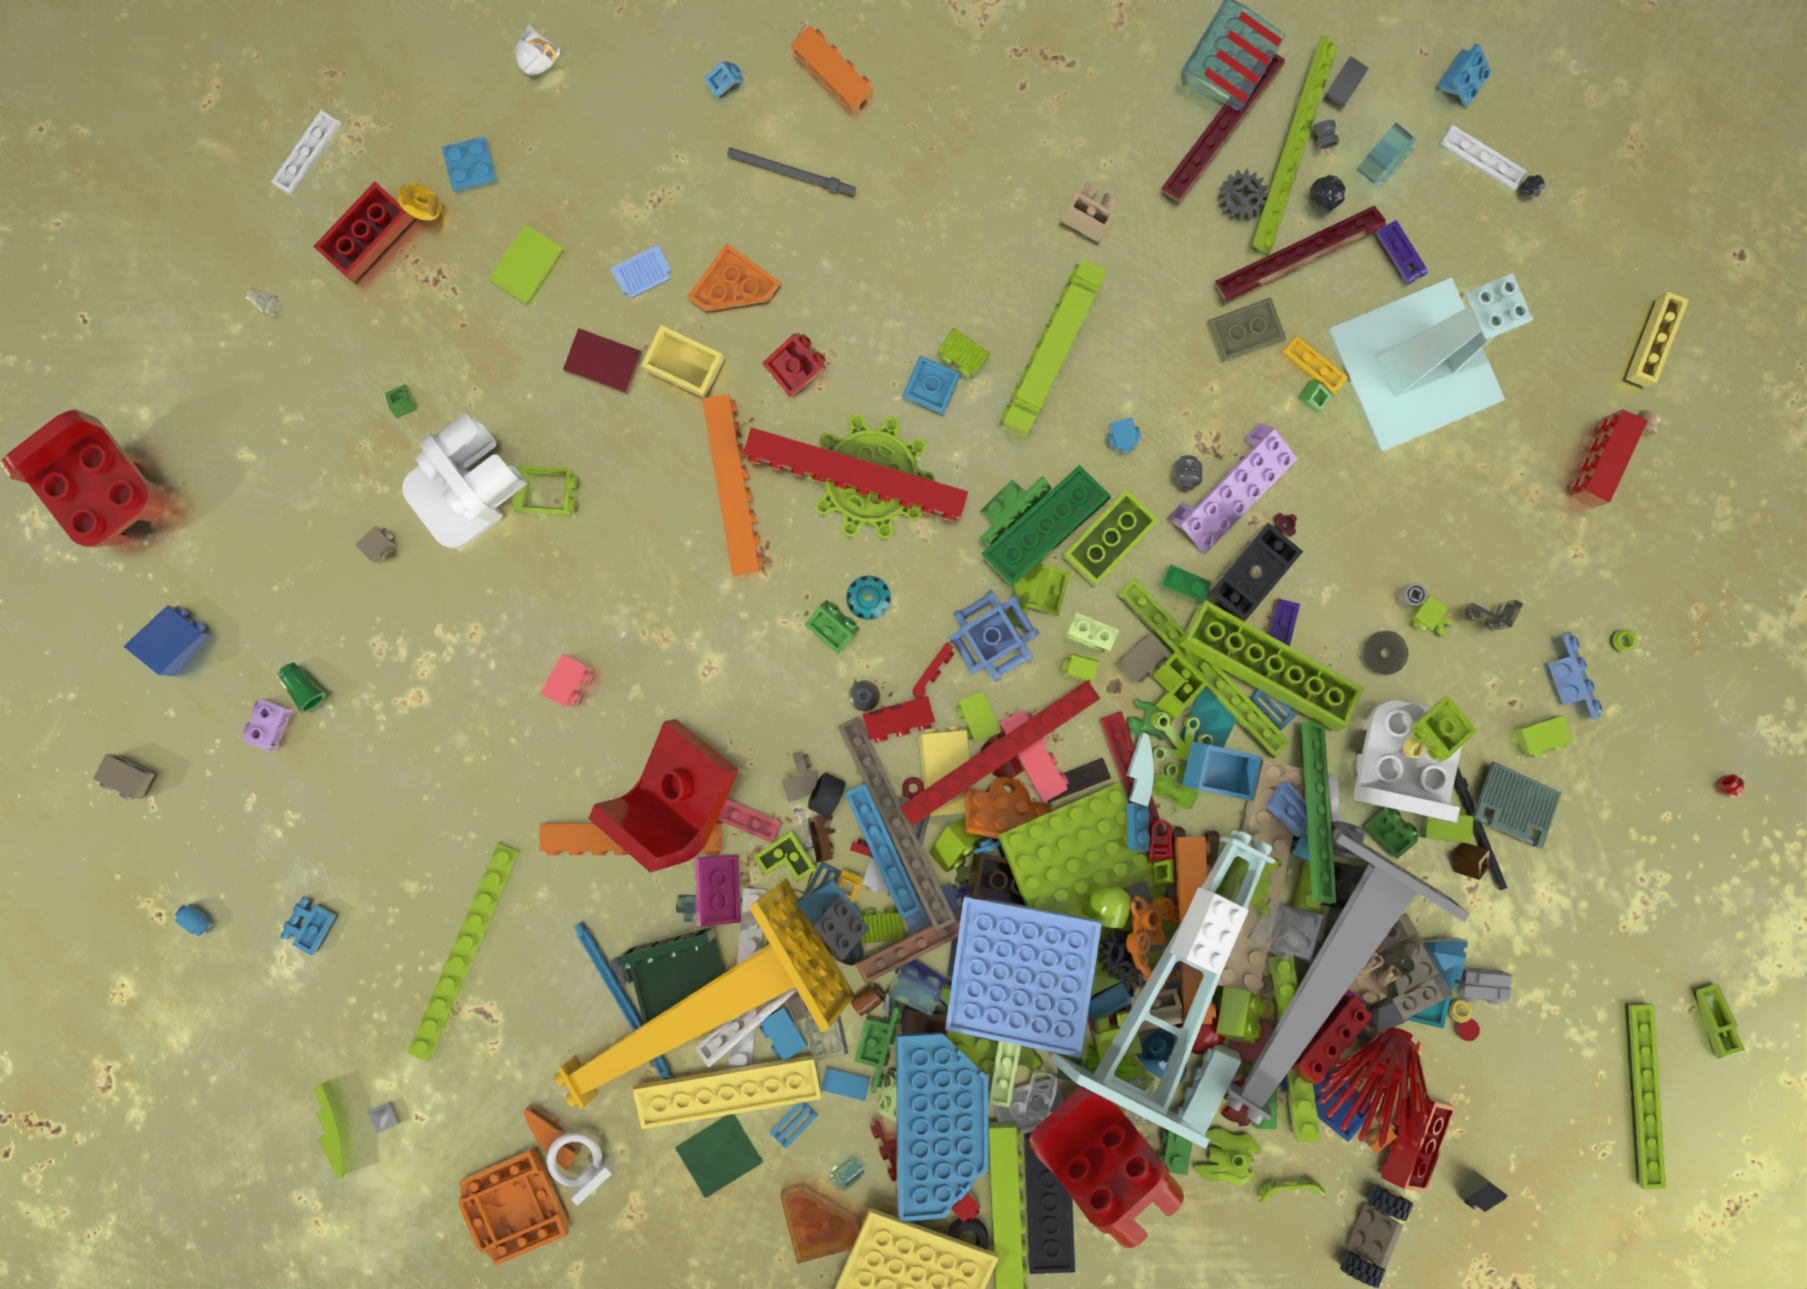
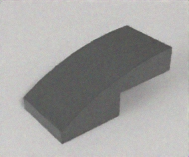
[1325,56,1369,107]

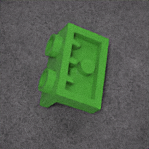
[804,600,860,654]
[1364,807,1418,859]
[1158,1129,1193,1175]

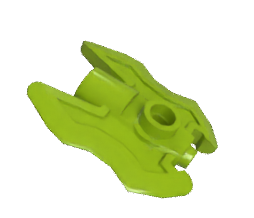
[1194,1129,1261,1187]

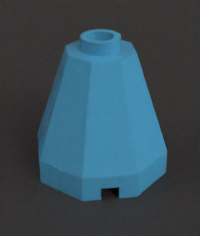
[1422,938,1468,987]
[1136,1028,1187,1082]

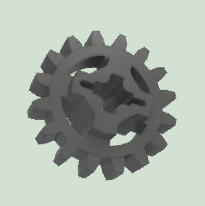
[1219,169,1269,220]

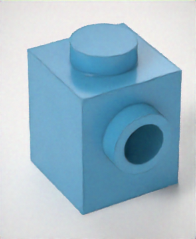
[1107,417,1141,454]

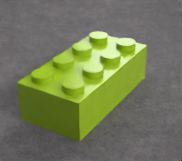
[1062,489,1159,587]

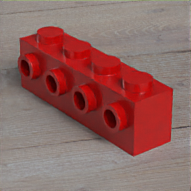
[1291,996,1372,1084]

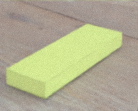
[988,1041,1021,1108]

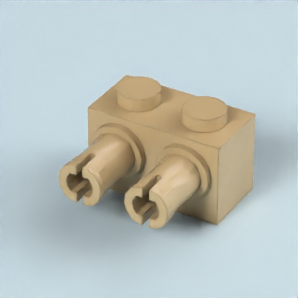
[1060,182,1117,243]
[1348,952,1401,1006]
[1130,981,1182,1031]

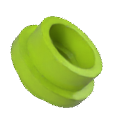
[1613,629,1636,652]

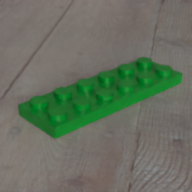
[981,465,1111,587]

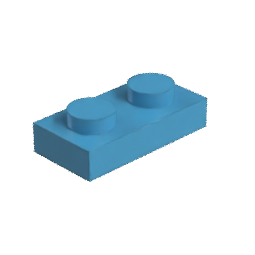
[1126,803,1150,853]

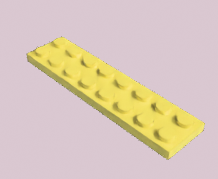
[633,1055,821,1129]

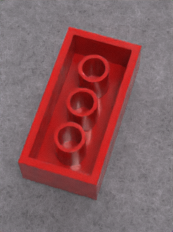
[313,181,414,283]
[1569,409,1648,508]

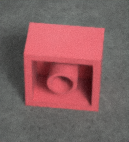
[540,653,594,707]

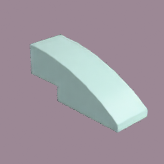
[1126,733,1154,807]

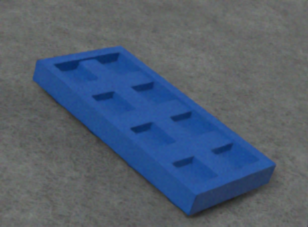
[1279,1069,1371,1142]

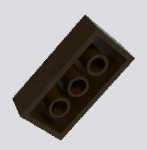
[966,853,1026,906]

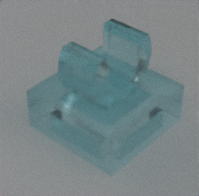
[676,895,696,922]

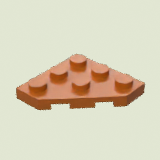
[687,243,781,311]

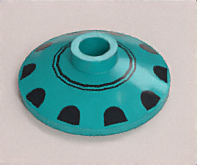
[846,575,891,620]

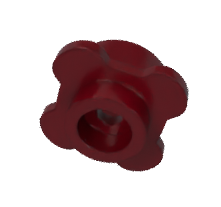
[1274,513,1297,536]

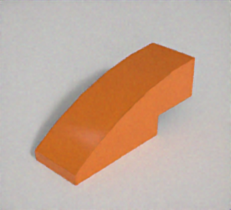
[523,1105,581,1171]

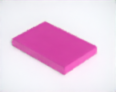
[695,854,740,927]

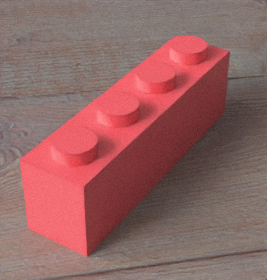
[999,710,1069,803]

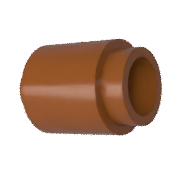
[851,983,885,1016]

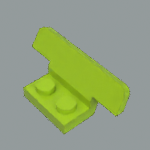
[1007,562,1070,629]

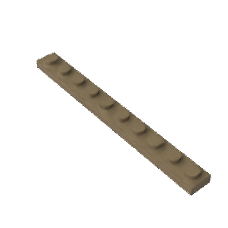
[838,717,957,932]

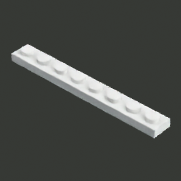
[729,887,767,1069]

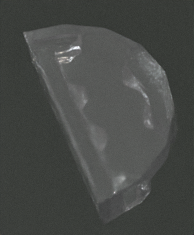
[793,807,814,852]

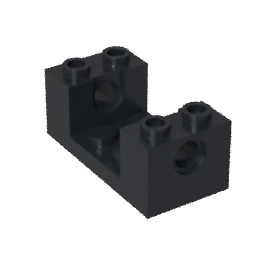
[1207,522,1303,621]

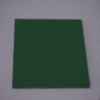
[675,1114,763,1198]

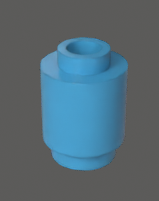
[175,904,211,937]

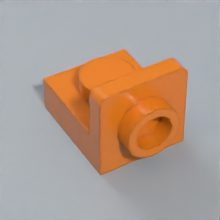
[1365,1116,1397,1153]

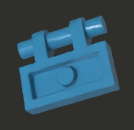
[280,896,336,956]

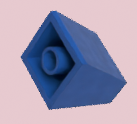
[124,605,210,677]

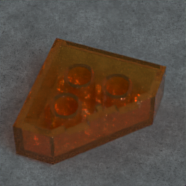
[780,1183,862,1264]

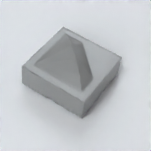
[368,1102,399,1133]

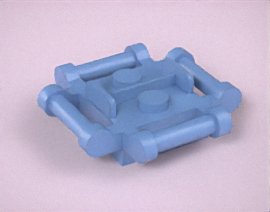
[948,589,1040,682]

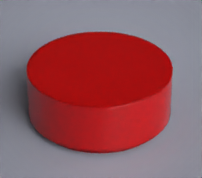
[1455,1018,1480,1041]

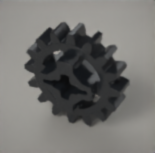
[1098,930,1148,981]

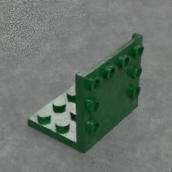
[616,926,725,1024]

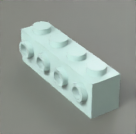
[1175,1045,1241,1136]

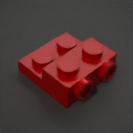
[762,333,827,397]

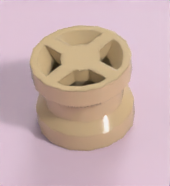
[1638,410,1662,435]

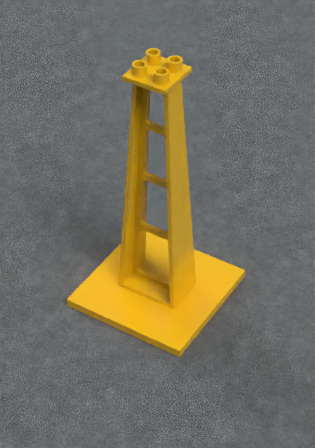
[554,878,855,1109]

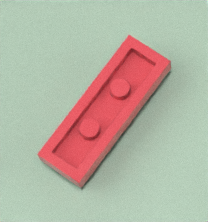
[717,799,782,843]

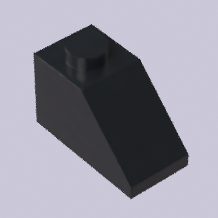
[1460,1171,1508,1212]

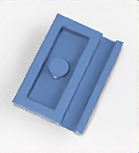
[1265,780,1307,837]

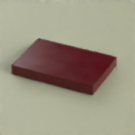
[563,328,642,394]

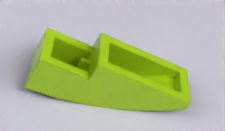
[1696,983,1745,1059]

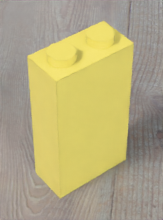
[918,727,972,816]

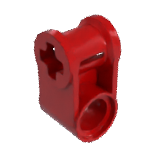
[1147,818,1173,862]

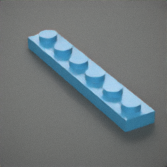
[845,784,922,918]

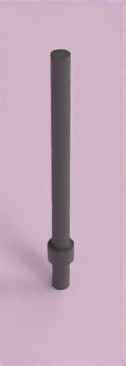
[727,147,856,195]

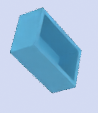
[1182,741,1262,801]

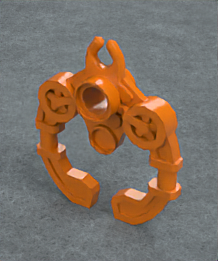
[1126,895,1179,984]

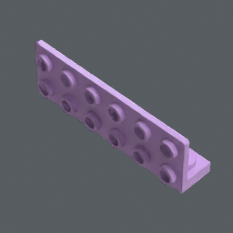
[1168,423,1297,553]

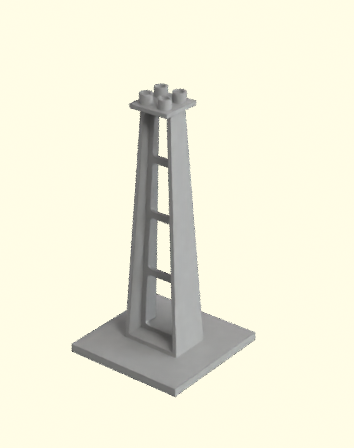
[1227,826,1470,1124]

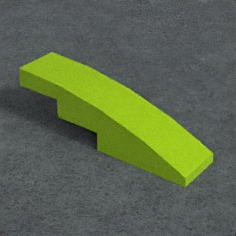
[313,1081,349,1179]

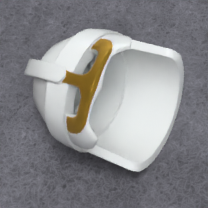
[516,23,560,75]

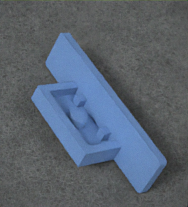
[1548,631,1603,720]

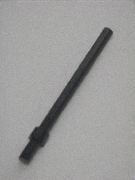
[1454,767,1508,891]

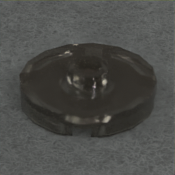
[1362,630,1409,675]

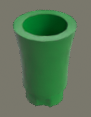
[276,662,326,713]

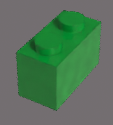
[1158,564,1212,604]

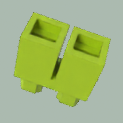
[1092,1011,1142,1061]

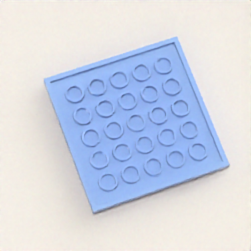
[945,895,1102,1058]

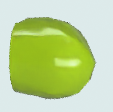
[1087,886,1131,928]

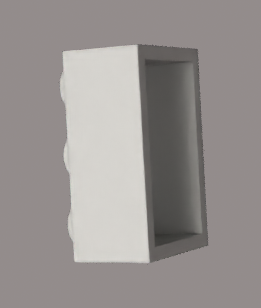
[1170,887,1249,975]

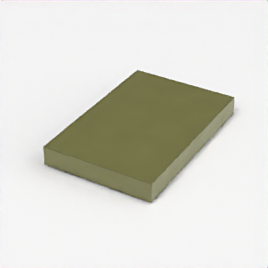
[1207,297,1287,363]

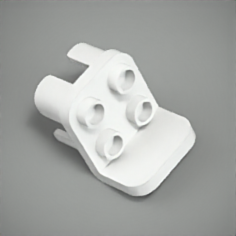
[402,411,527,549]
[1354,700,1462,823]

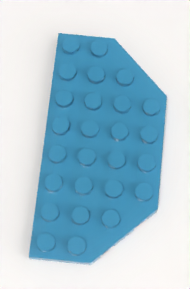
[896,1032,989,1221]

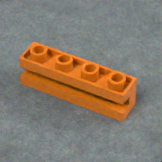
[791,25,873,114]

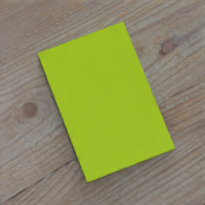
[488,224,564,305]

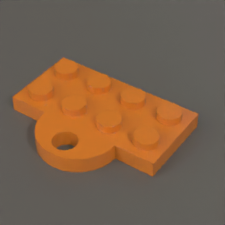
[965,777,1051,839]

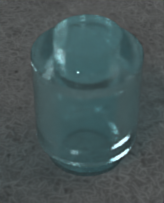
[830,1158,865,1191]

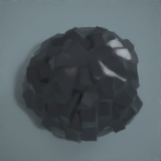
[1309,174,1346,211]

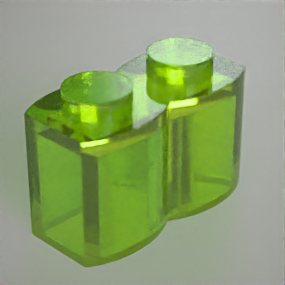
[1152,773,1199,809]

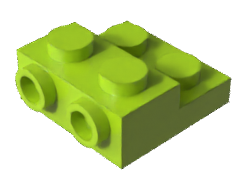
[1410,695,1477,762]

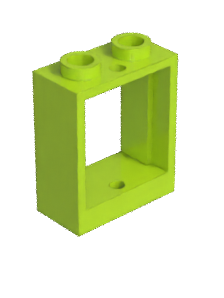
[513,465,577,516]

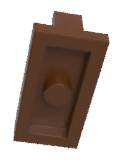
[808,816,835,862]

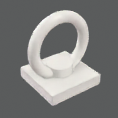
[547,1132,615,1206]

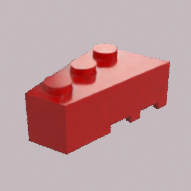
[862,696,935,743]

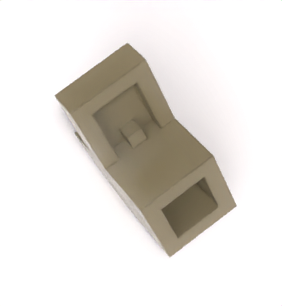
[782,751,819,802]

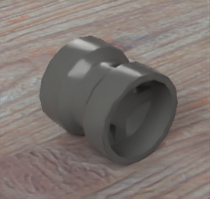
[1313,120,1339,149]

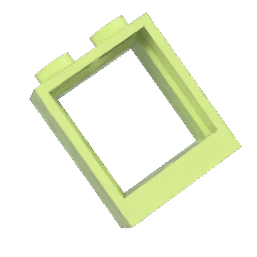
[1063,612,1119,653]

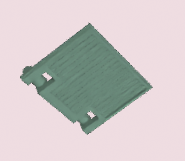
[1472,761,1561,849]

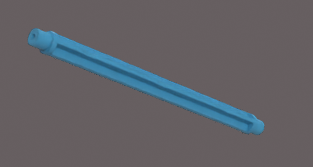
[573,922,674,1080]

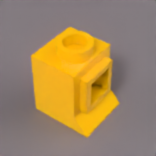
[837,868,864,903]

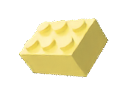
[641,325,724,398]

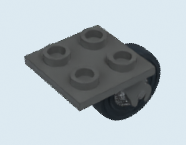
[812,895,869,966]

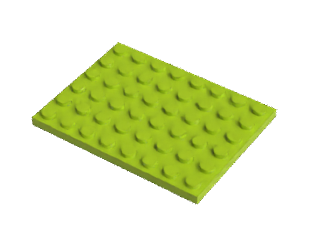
[997,782,1176,995]

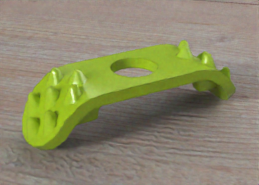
[1258,1178,1327,1203]

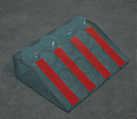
[1181,0,1286,111]

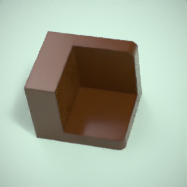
[1453,843,1490,880]

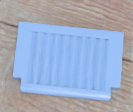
[610,245,671,298]

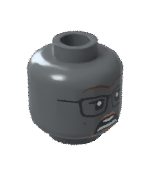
[1173,455,1203,490]

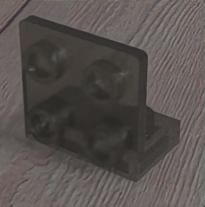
[1458,599,1523,632]

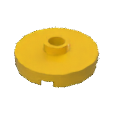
[397,183,443,221]

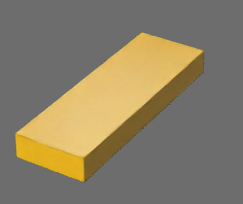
[1281,335,1348,395]

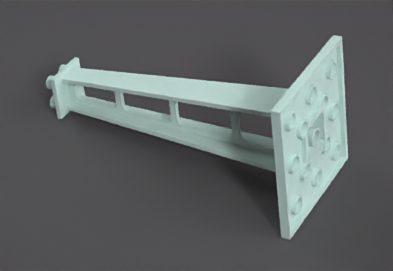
[1327,273,1533,452]
[1050,830,1275,1149]

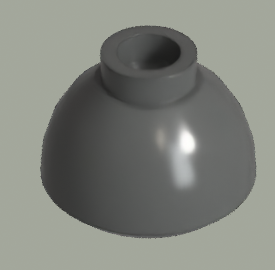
[849,680,880,712]

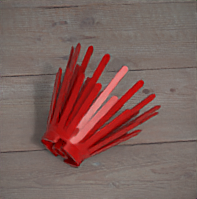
[1320,1027,1431,1150]

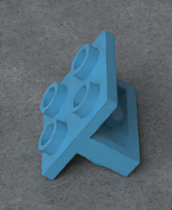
[1438,43,1491,106]

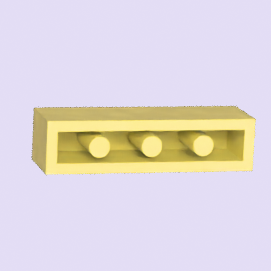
[1625,292,1689,388]

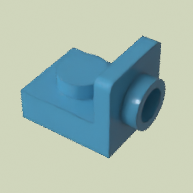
[704,61,744,97]

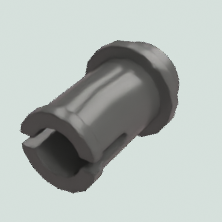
[610,958,633,987]

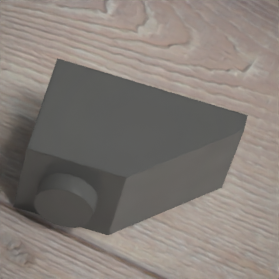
[1365,997,1407,1032]

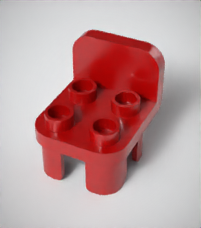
[0,410,165,548]
[1029,1087,1184,1248]

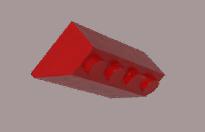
[1381,1096,1456,1193]

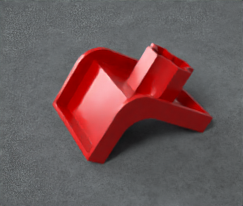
[588,719,739,873]

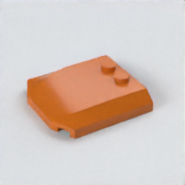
[459,1148,569,1265]

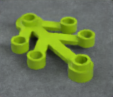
[1150,711,1213,777]

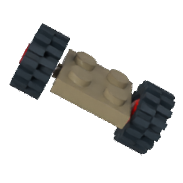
[1340,1185,1413,1288]

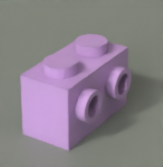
[242,698,292,751]

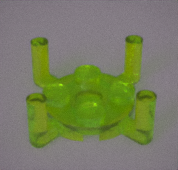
[1219,847,1282,917]

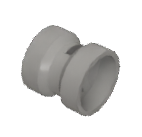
[1399,583,1427,607]

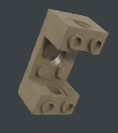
[1375,913,1453,1020]

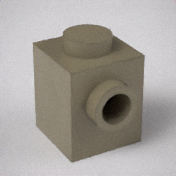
[355,526,396,563]

